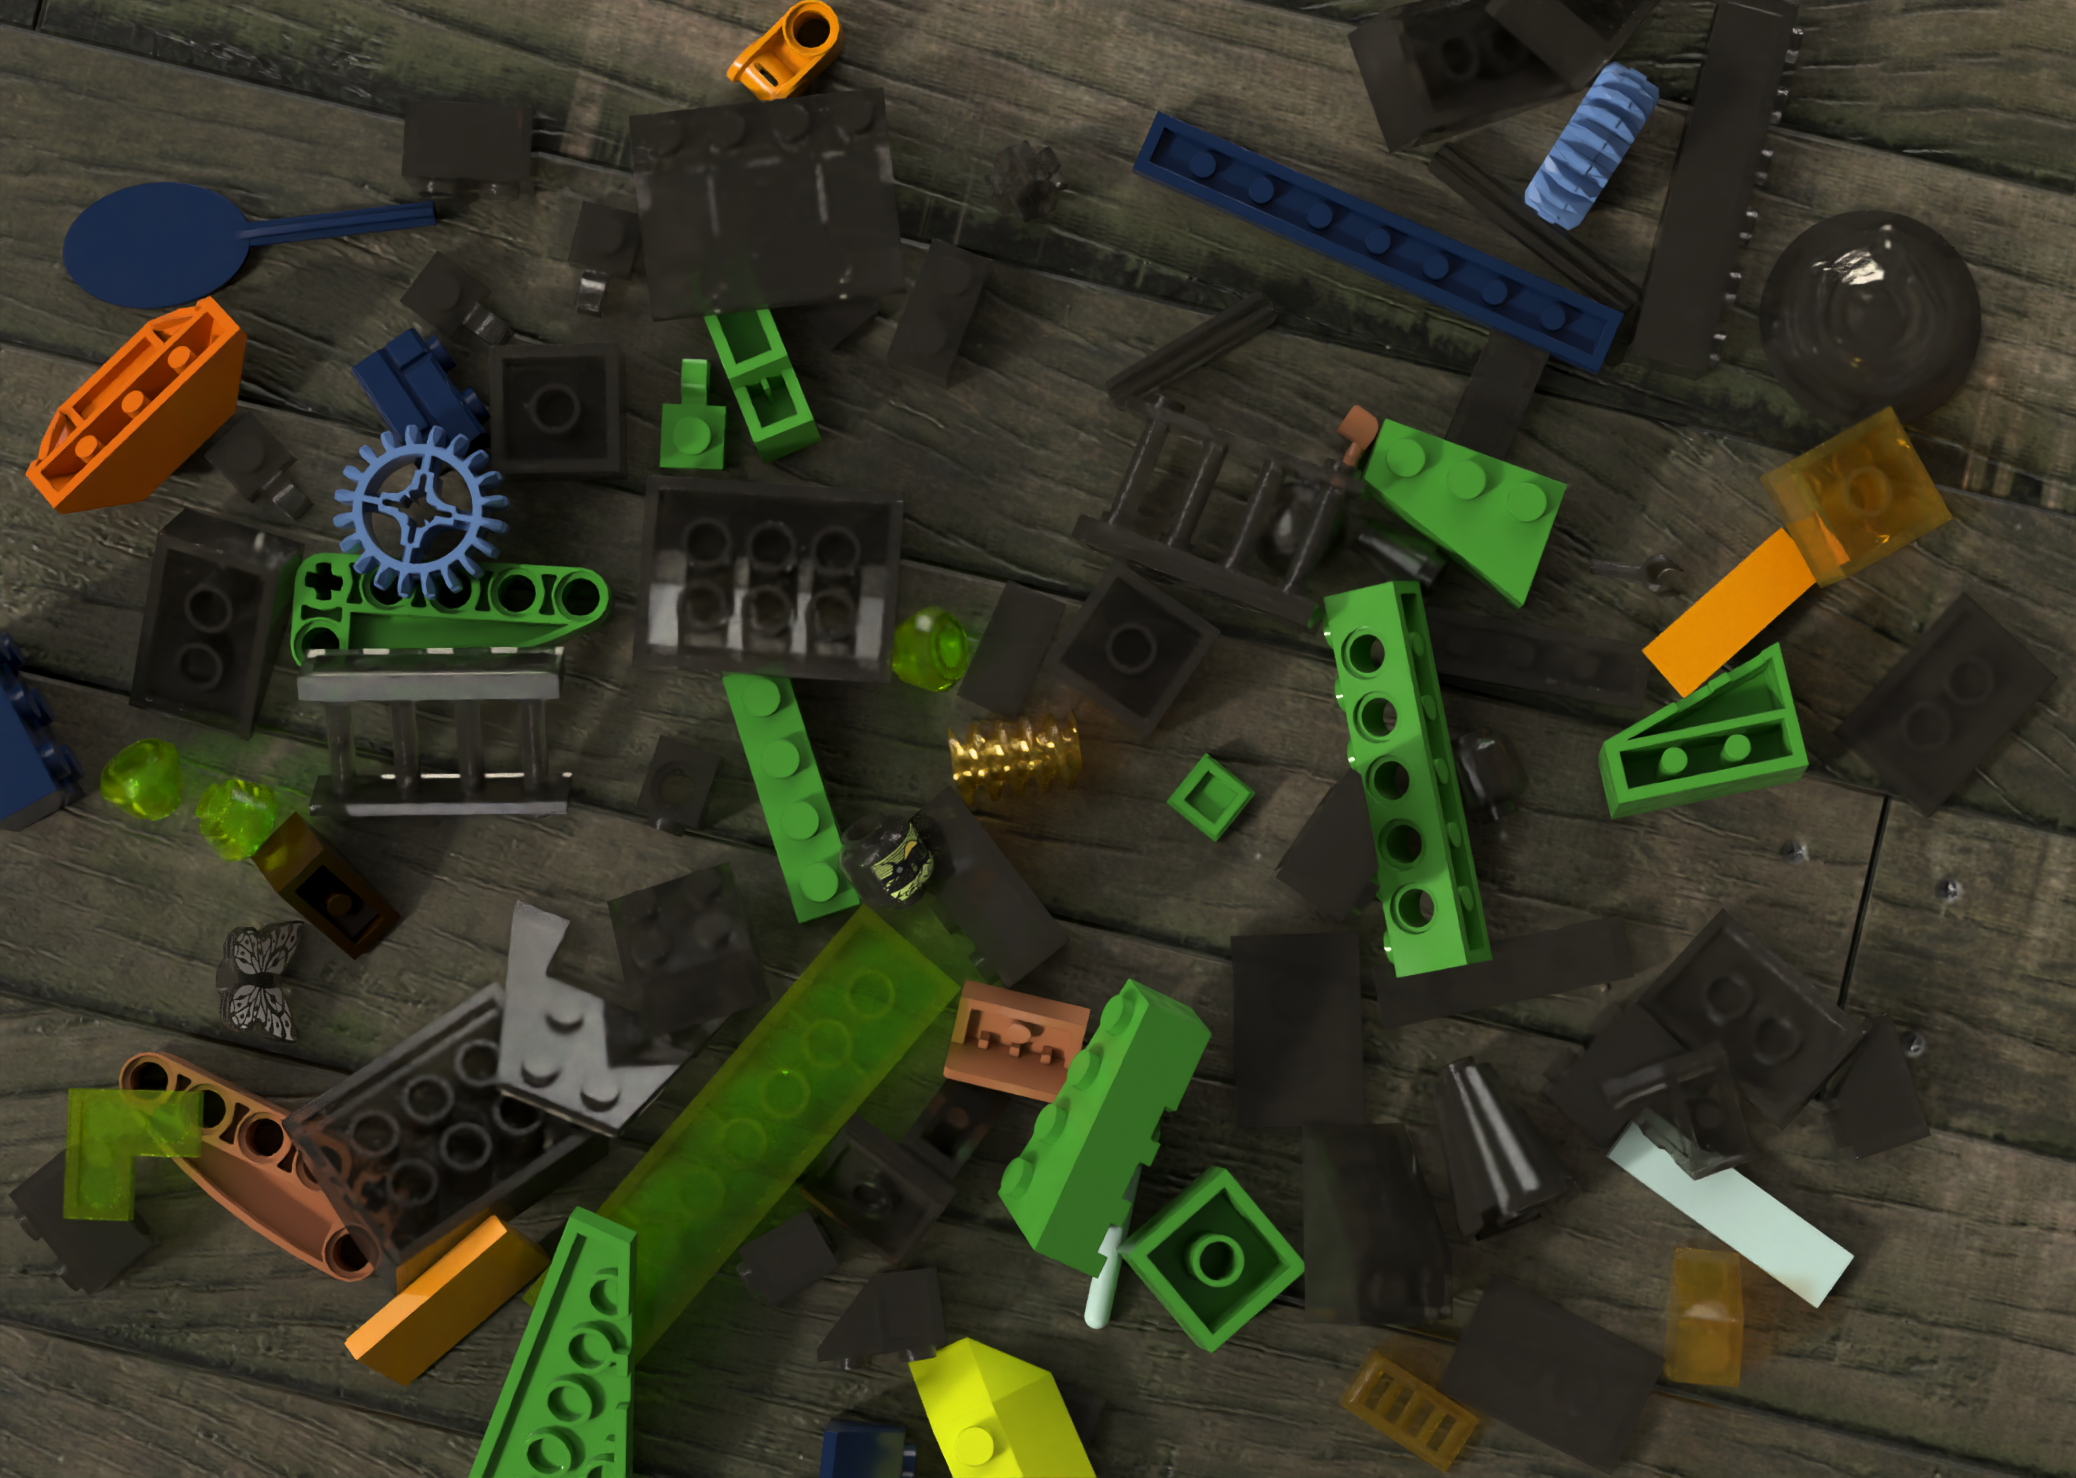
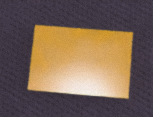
[344,1215,552,1387]

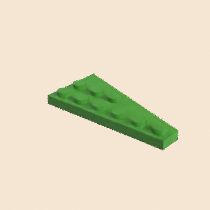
[468,1206,637,1478]

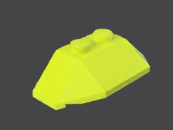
[908,1337,1097,1478]

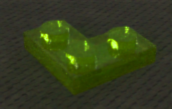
[63,1087,204,1221]

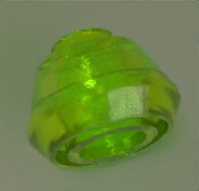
[886,606,969,693]
[100,738,185,821]
[195,779,279,863]

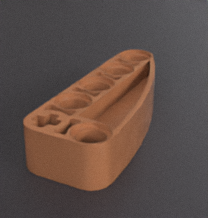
[119,1051,418,1282]

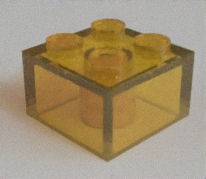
[1759,406,1953,589]

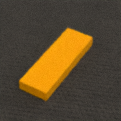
[1641,527,1824,698]

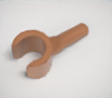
[1331,405,1379,497]

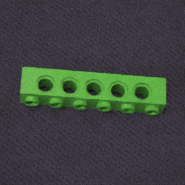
[1323,581,1493,978]

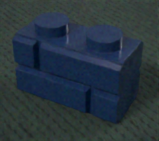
[350,327,492,475]

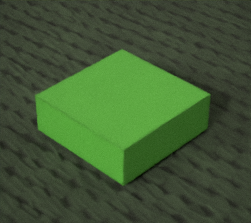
[1166,753,1256,843]

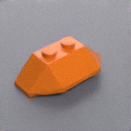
[25,296,247,515]

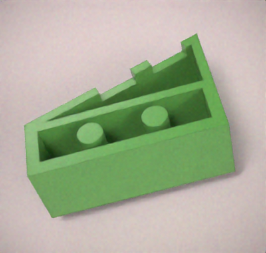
[1358,419,1567,611]
[1597,642,1809,819]

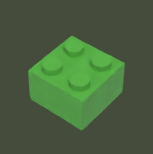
[1116,1165,1309,1353]

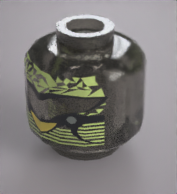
[838,812,934,910]

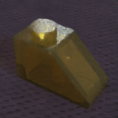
[1663,1247,1744,1387]

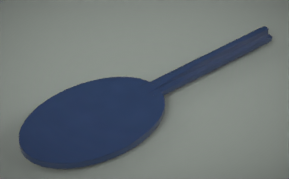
[63,182,438,310]

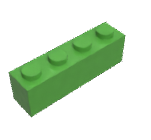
[722,658,863,925]

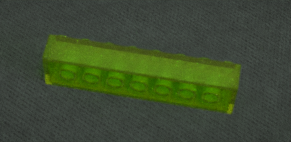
[522,903,962,1367]

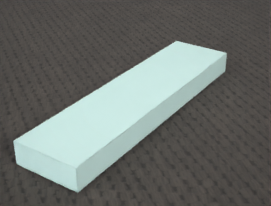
[1606,1104,1854,1308]

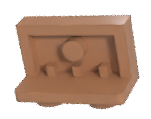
[943,979,1091,1103]

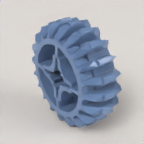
[1525,61,1659,230]
[333,425,510,600]

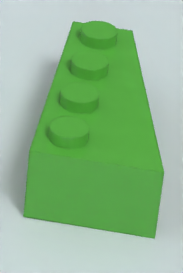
[998,978,1212,1279]

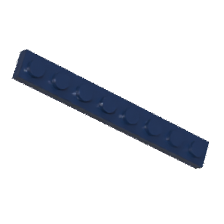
[1132,111,1624,375]

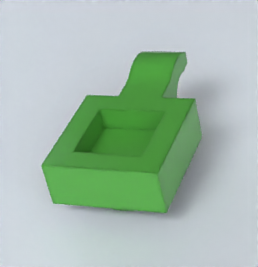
[659,359,728,471]

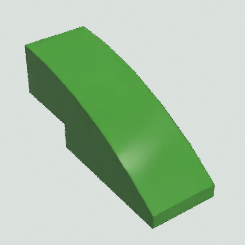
[687,251,822,464]

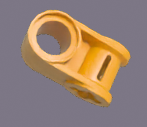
[726,0,844,121]

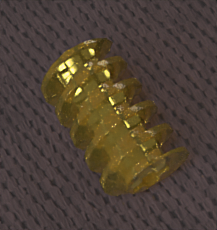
[947,708,1083,806]

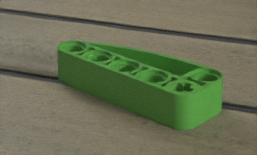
[290,553,615,680]

